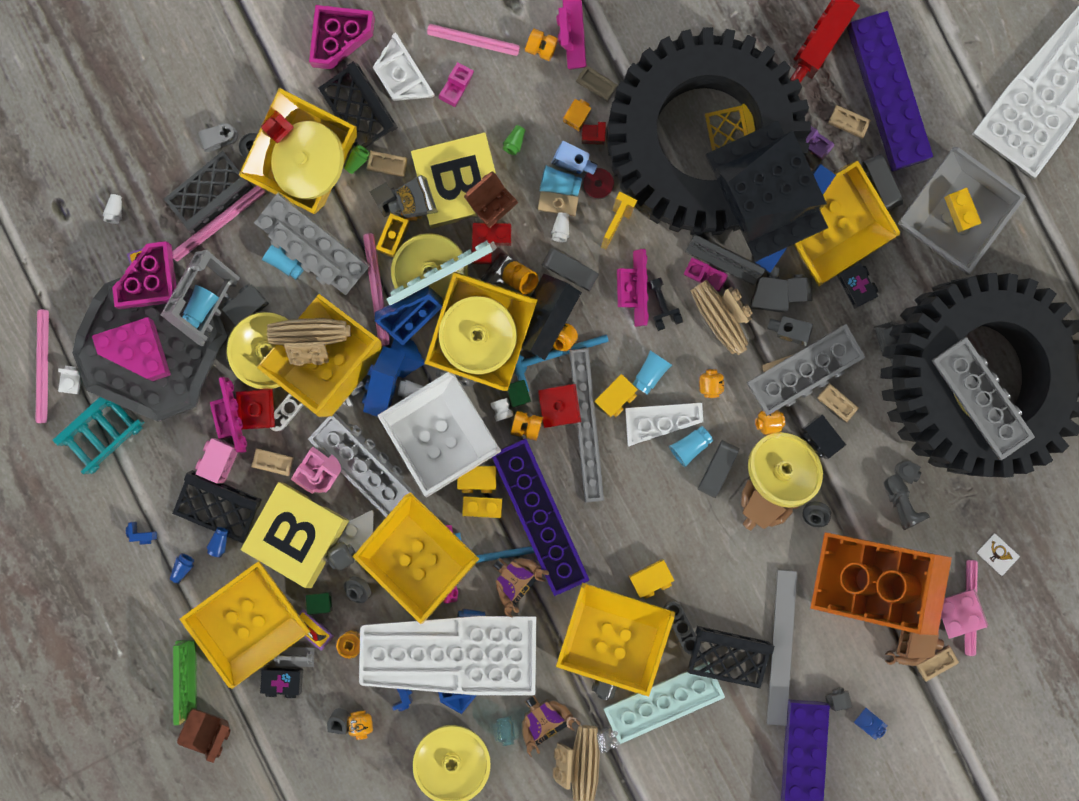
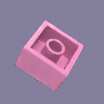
[195,438,238,483]
[941,588,988,639]

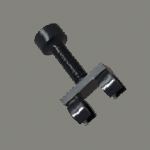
[647,277,683,331]

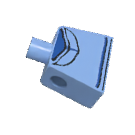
[551,141,598,175]

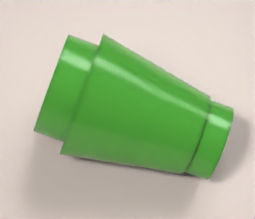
[503,125,526,155]
[344,145,370,174]

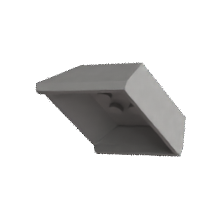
[897,147,1026,275]

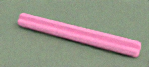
[427,24,520,56]
[965,560,978,656]

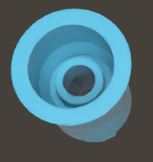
[539,165,582,196]
[262,245,304,280]
[182,285,219,329]
[633,350,672,395]
[669,426,713,467]

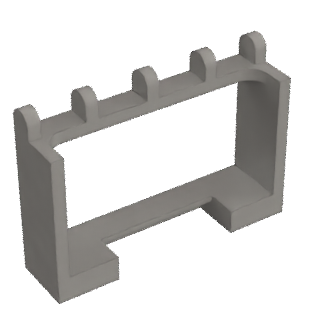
[161,250,240,346]

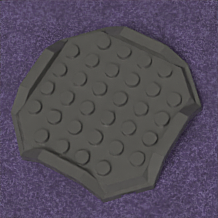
[72,277,229,422]

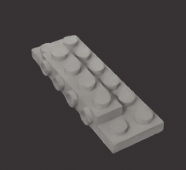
[254,192,370,295]
[746,324,865,416]
[931,337,1035,460]
[308,413,415,517]

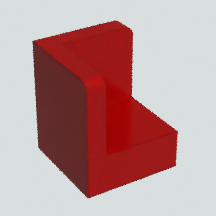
[261,111,294,143]
[582,122,606,145]

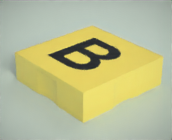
[411,133,496,229]
[241,482,350,588]

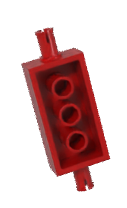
[790,0,860,83]

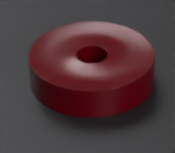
[583,168,614,200]

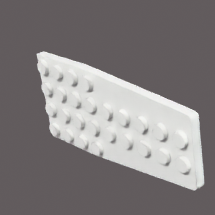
[972,6,1079,179]
[359,616,536,695]

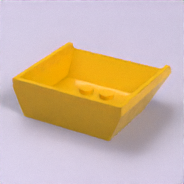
[239,88,357,214]
[794,161,900,286]
[424,272,537,391]
[256,294,381,417]
[353,492,479,624]
[179,561,311,689]
[556,582,675,697]

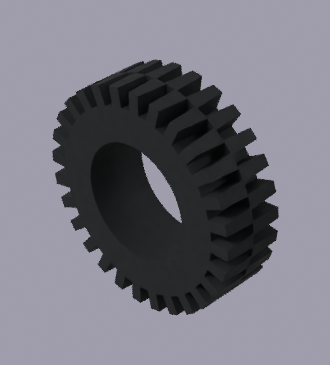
[607,27,811,236]
[880,273,1079,478]

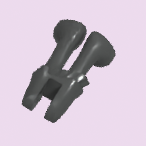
[884,474,930,530]

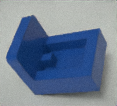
[126,522,157,545]
[392,689,413,712]
[854,708,888,740]

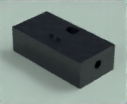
[521,273,582,360]

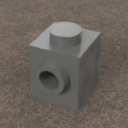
[369,182,397,218]
[788,274,813,302]

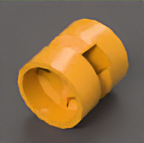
[525,28,558,61]
[502,261,539,294]
[511,411,543,441]
[336,630,360,659]

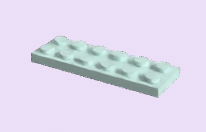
[386,240,497,305]
[603,661,725,745]

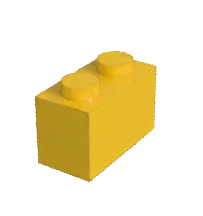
[944,188,981,233]
[376,213,410,258]
[594,374,638,418]
[457,466,497,493]
[462,496,503,518]
[629,559,675,599]

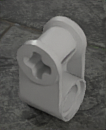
[198,123,238,152]

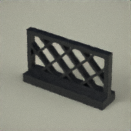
[318,61,398,148]
[172,470,262,543]
[687,626,775,689]

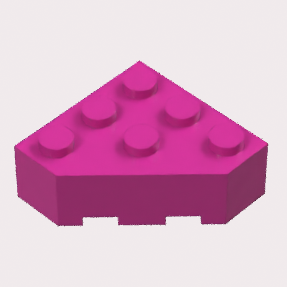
[309,5,375,69]
[112,241,176,309]
[92,317,171,381]

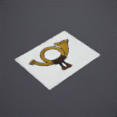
[977,533,1020,576]

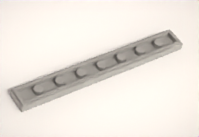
[569,348,604,503]
[766,570,797,726]

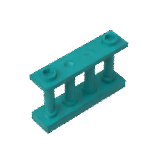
[52,397,145,474]

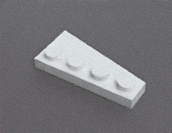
[625,403,703,446]

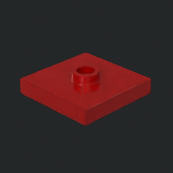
[538,384,581,428]
[236,389,275,430]

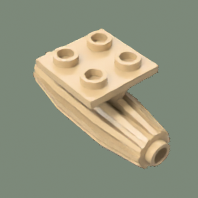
[690,280,753,355]
[267,318,351,366]
[553,725,600,801]

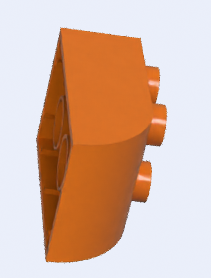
[810,532,952,635]

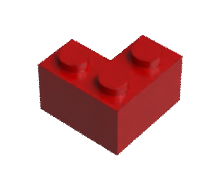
[472,223,512,264]

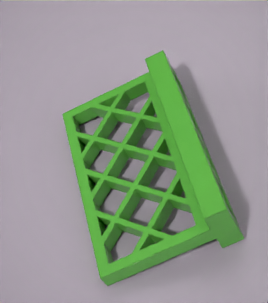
[173,640,197,725]

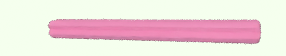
[172,186,266,261]
[363,233,390,346]
[35,309,49,423]

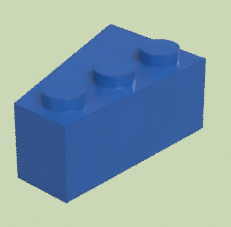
[374,286,443,345]
[362,347,406,417]

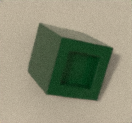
[508,380,531,408]
[306,591,333,614]

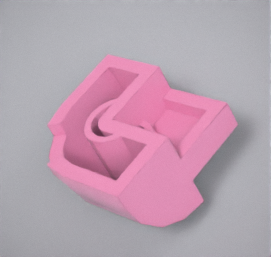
[291,447,341,494]

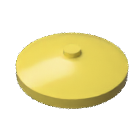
[271,121,344,199]
[391,233,468,303]
[439,296,517,374]
[226,312,288,389]
[748,432,823,508]
[413,725,491,801]

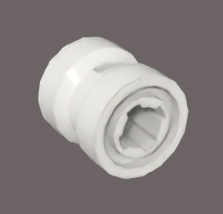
[490,398,514,422]

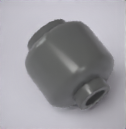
[326,542,356,571]

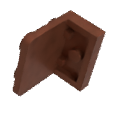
[464,171,518,228]
[177,708,231,763]

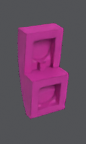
[439,62,474,107]
[683,258,728,293]

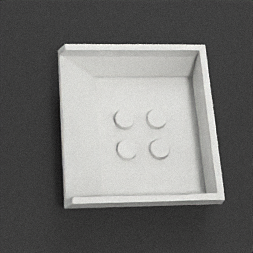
[377,372,501,498]

